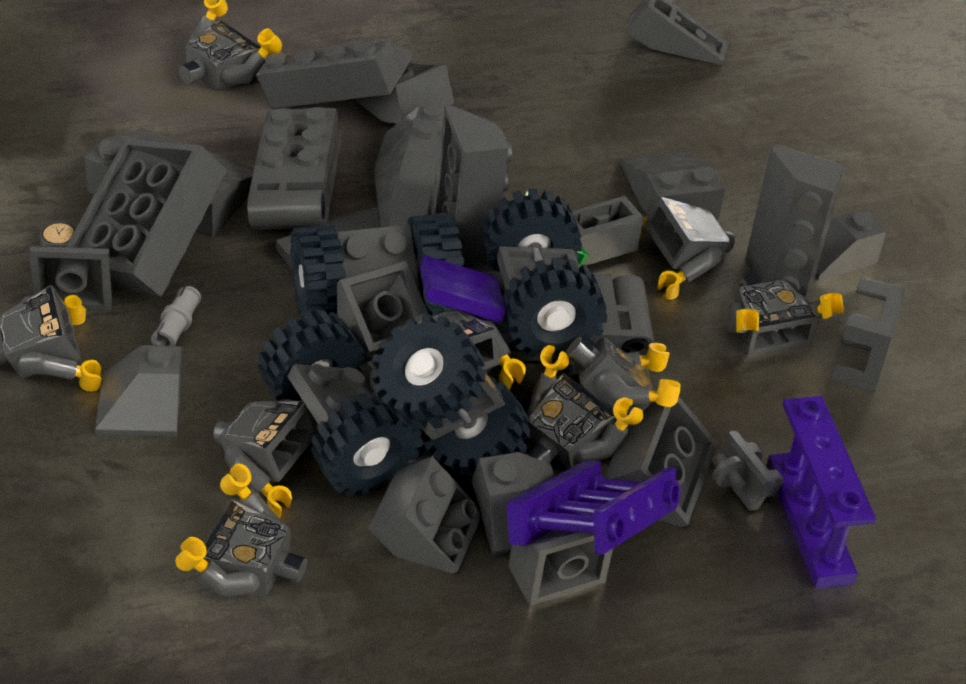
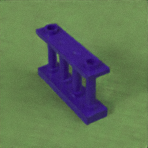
[766,396,876,588]
[507,460,681,555]

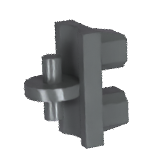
[711,431,784,511]

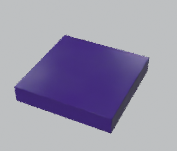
[420,255,506,322]

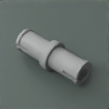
[151,286,201,346]

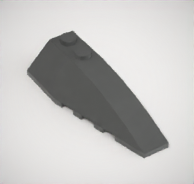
[374,105,444,227]

